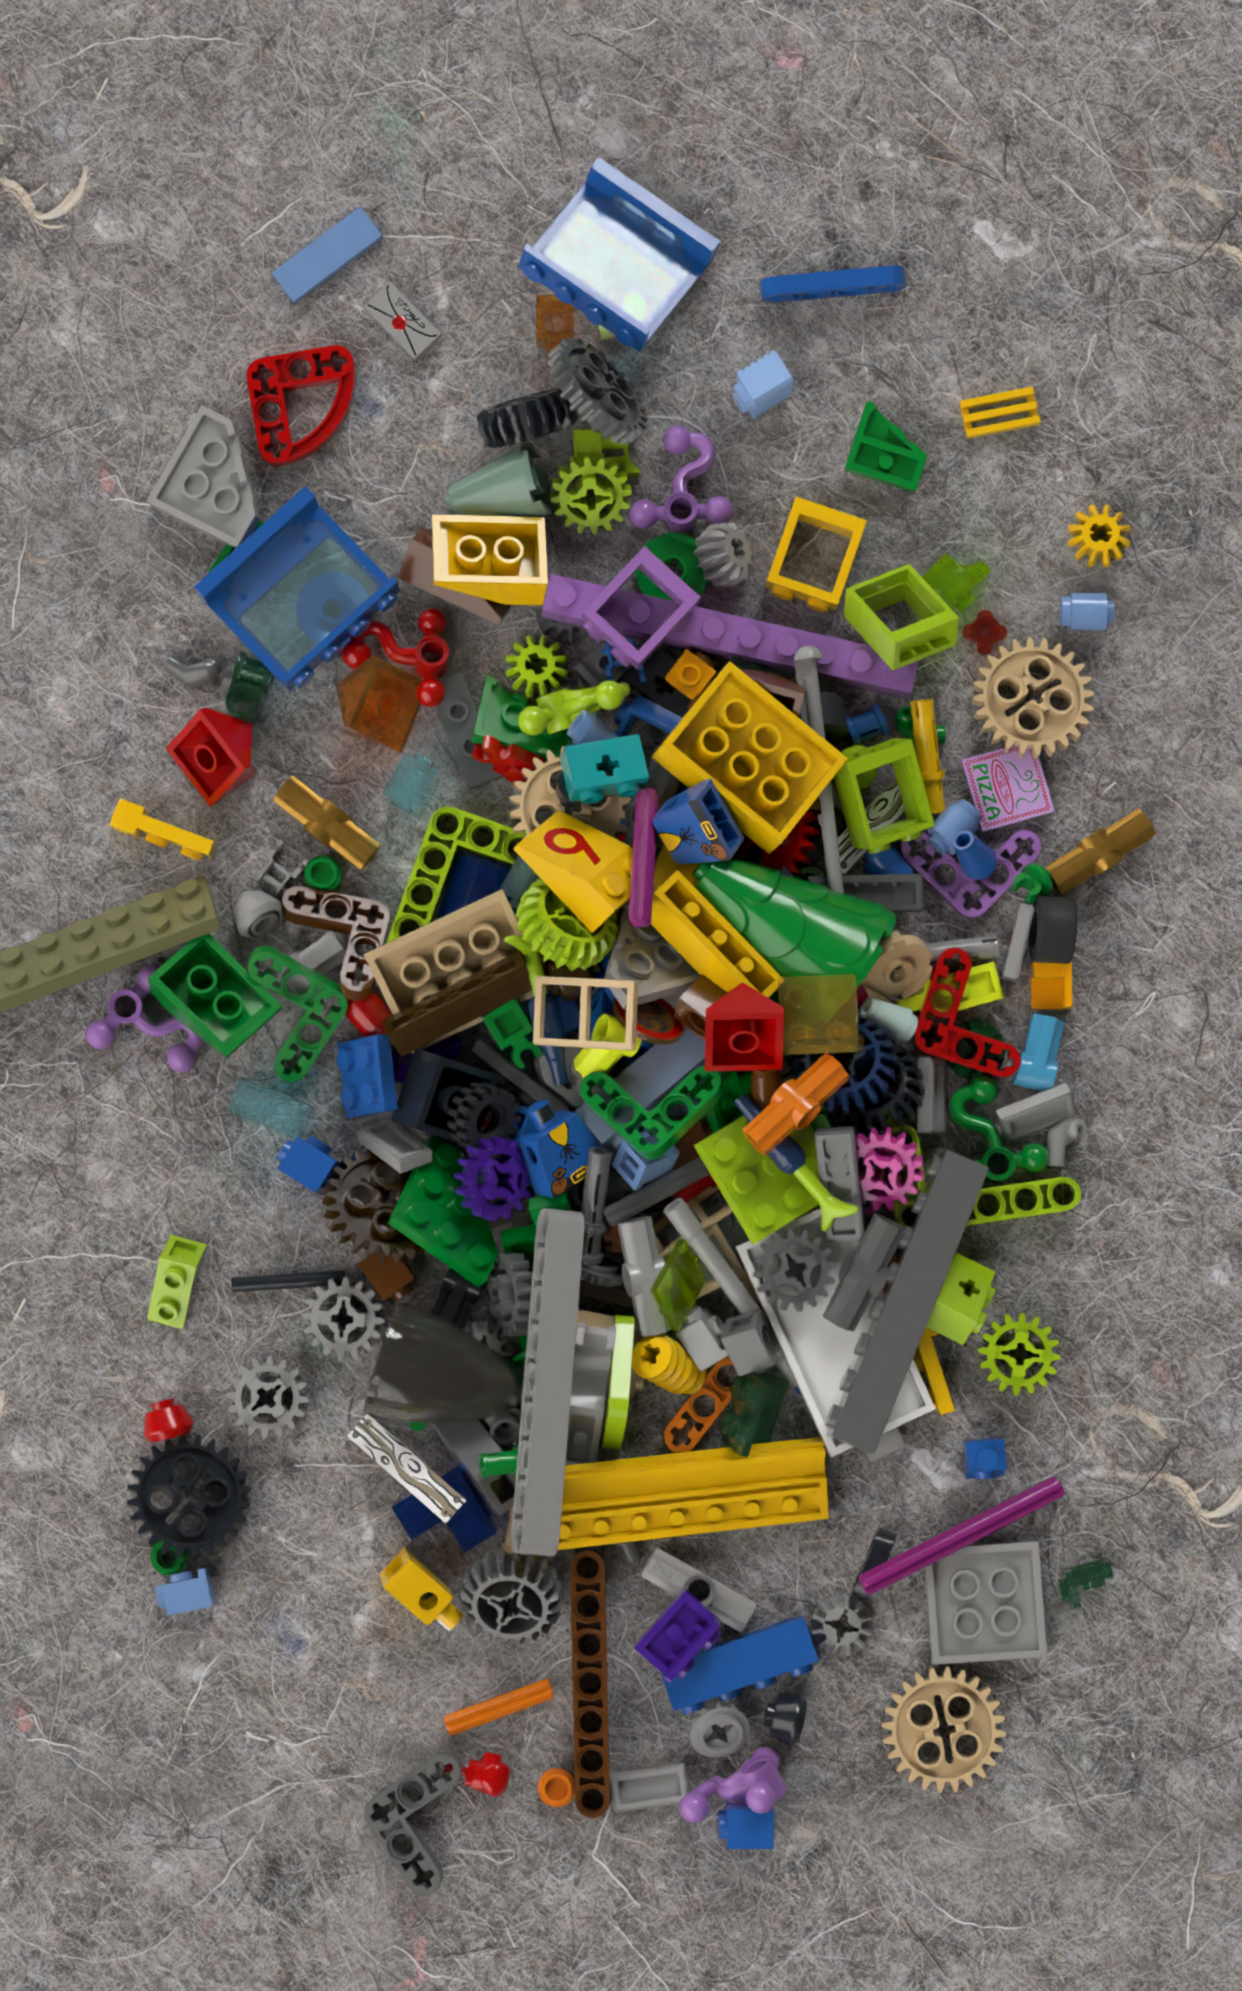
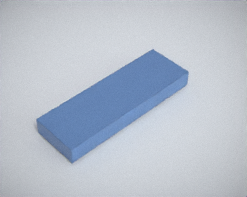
[271,207,383,305]

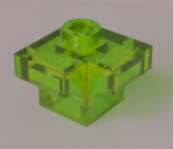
[922,553,991,613]

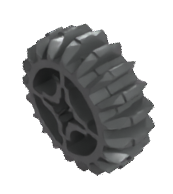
[460,1547,564,1645]

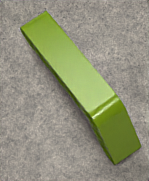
[386,806,529,944]
[883,1124,1081,1227]

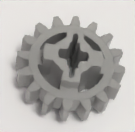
[302,1276,385,1360]
[226,1356,310,1439]

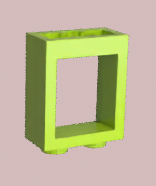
[844,564,959,671]
[834,738,935,854]

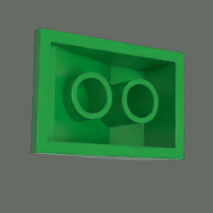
[148,933,283,1059]

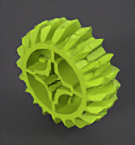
[515,878,619,971]

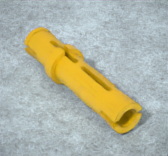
[910,699,946,814]

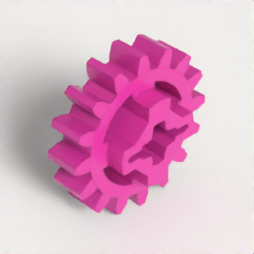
[856,1127,924,1211]

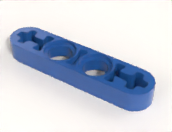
[760,266,906,303]

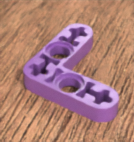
[900,830,1041,919]

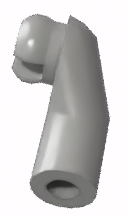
[1047,1117,1087,1167]

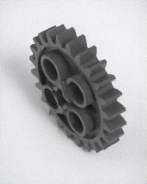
[547,337,648,445]

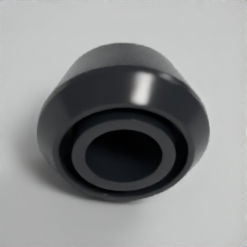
[763,1693,807,1746]

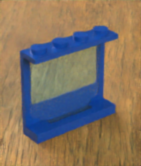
[518,157,721,352]
[194,486,400,692]

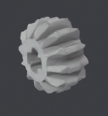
[694,522,755,587]

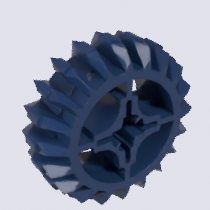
[793,1012,897,1115]

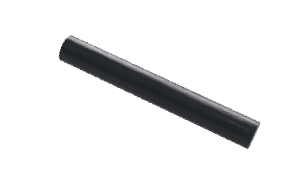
[231,1270,346,1293]

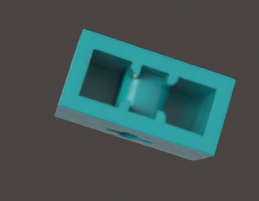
[560,734,649,804]

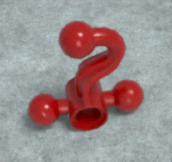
[341,608,449,708]

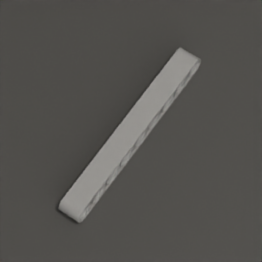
[511,1208,584,1556]

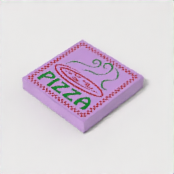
[961,746,1055,833]

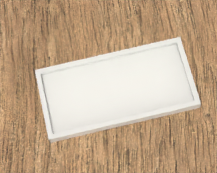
[735,1208,935,1457]

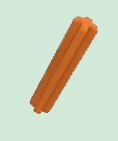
[444,1679,554,1735]

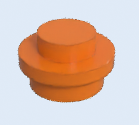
[538,1768,575,1807]

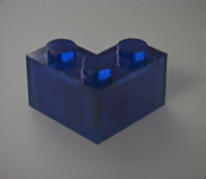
[391,1466,498,1553]

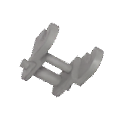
[256,839,310,897]

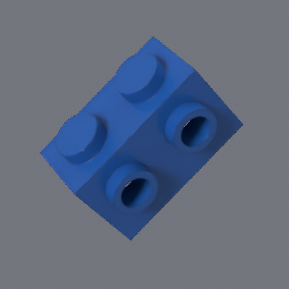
[276,1135,340,1196]

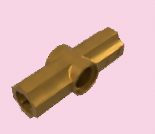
[273,775,381,871]
[1045,808,1157,896]

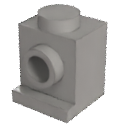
[676,1306,728,1371]

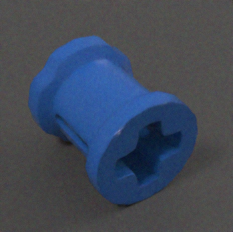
[846,703,890,746]

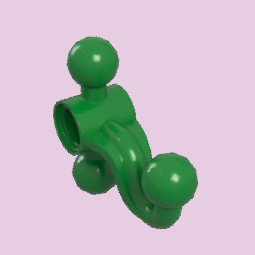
[949,1075,1049,1182]

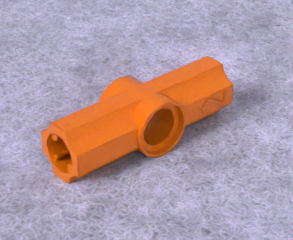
[742,1053,849,1156]

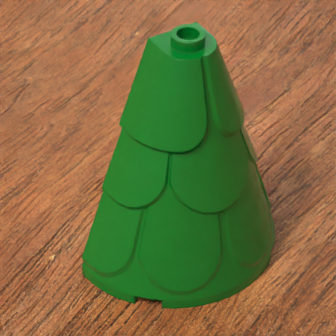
[692,857,896,1035]

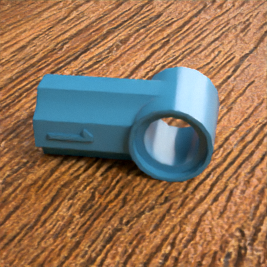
[1012,1013,1065,1092]

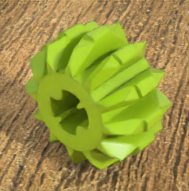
[505,635,568,698]

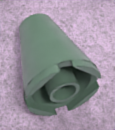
[445,442,552,517]

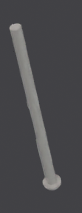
[794,645,844,894]

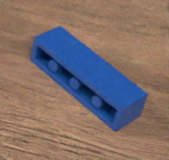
[660,1614,819,1714]

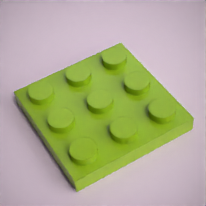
[693,1115,820,1245]

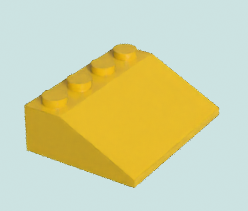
[651,661,848,854]

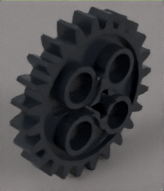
[127,1435,251,1560]

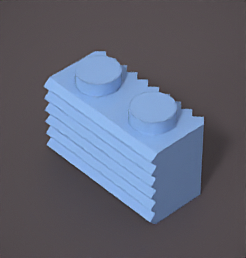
[732,350,794,419]

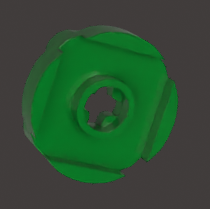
[635,532,709,601]

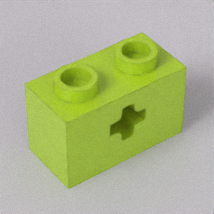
[926,1252,996,1345]

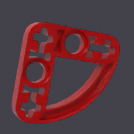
[246,345,356,467]

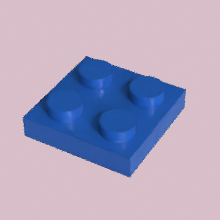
[337,1034,398,1119]

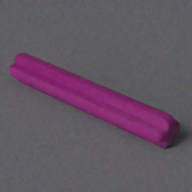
[629,788,659,927]

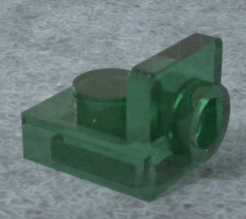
[1057,1558,1114,1610]

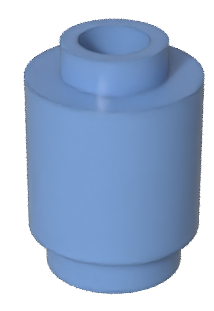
[1059,593,1114,631]
[927,799,982,855]

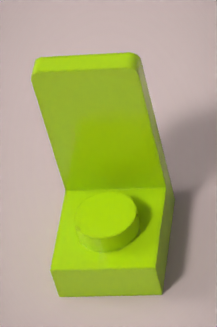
[147,1235,207,1329]

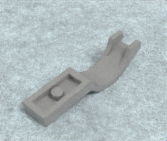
[565,1322,616,1466]

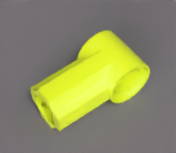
[574,1014,643,1079]

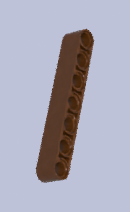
[570,1548,610,1818]

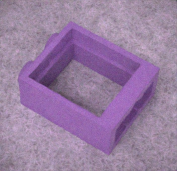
[581,546,701,669]

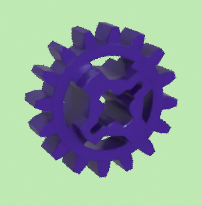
[454,1136,532,1221]

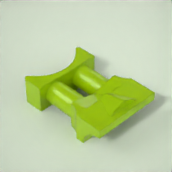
[573,429,640,477]

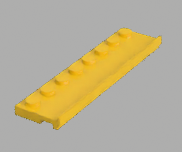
[557,1437,829,1550]

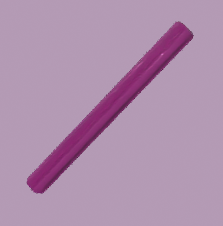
[859,1477,1065,1595]

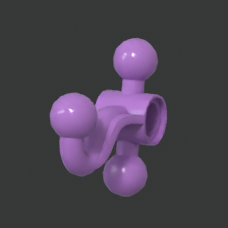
[629,425,733,534]
[85,964,203,1073]
[679,1747,787,1823]

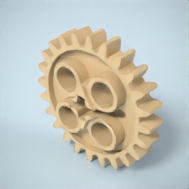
[971,637,1095,759]
[509,746,632,840]
[881,1666,1006,1793]

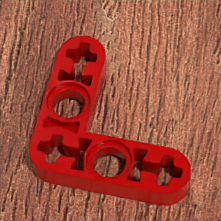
[912,947,1021,1078]

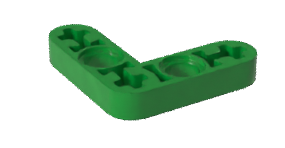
[248,946,348,1082]
[579,1066,724,1159]

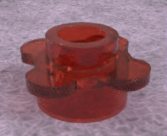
[962,610,1007,655]

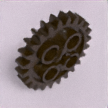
[322,1149,426,1264]

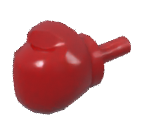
[444,1752,510,1797]

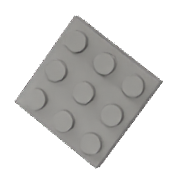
[925,1541,1047,1665]

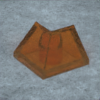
[335,656,422,753]

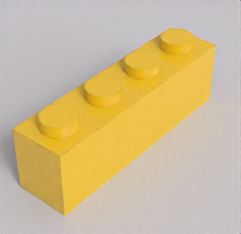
[650,870,785,998]

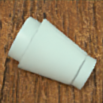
[859,997,918,1043]

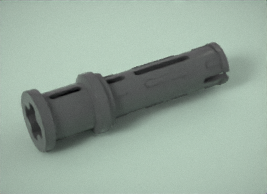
[581,1147,613,1265]

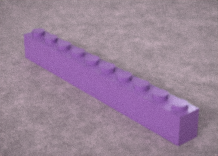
[541,574,918,699]

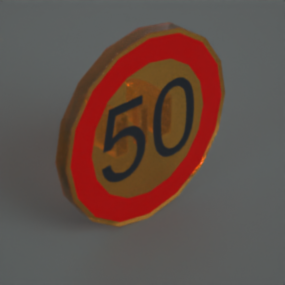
[613,998,685,1045]

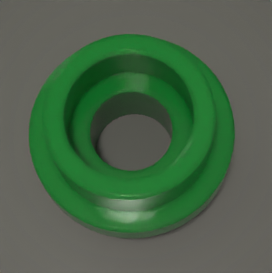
[150,1541,189,1576]

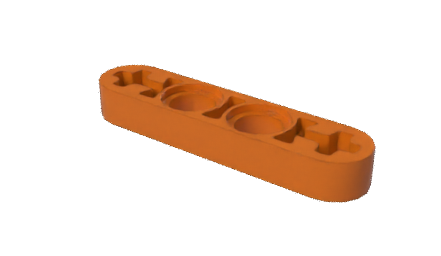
[664,1355,752,1453]

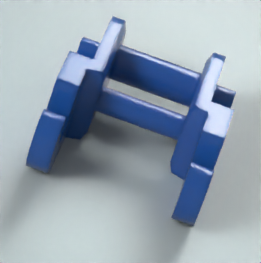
[601,636,646,683]

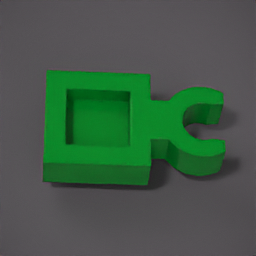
[480,999,542,1069]

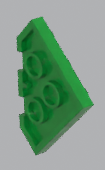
[388,1135,499,1287]

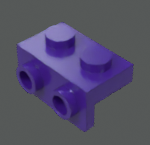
[634,1588,721,1683]

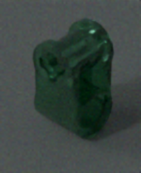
[225,651,275,726]

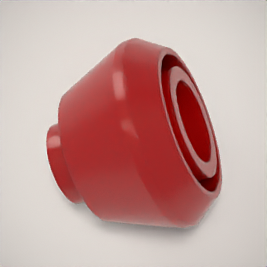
[143,1398,195,1442]

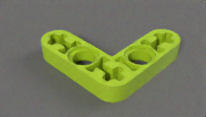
[601,1315,635,1450]

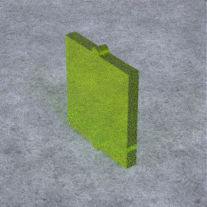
[650,1239,707,1331]

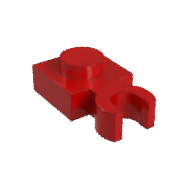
[472,735,544,783]

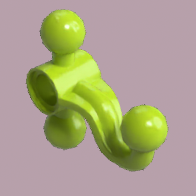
[518,680,631,736]

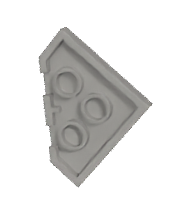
[146,405,260,549]
[604,891,701,1009]

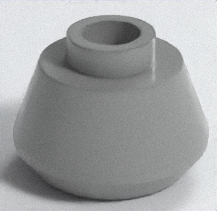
[233,890,283,939]

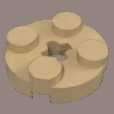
[861,931,933,1003]

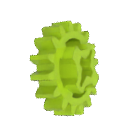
[550,452,632,535]
[977,1313,1061,1395]

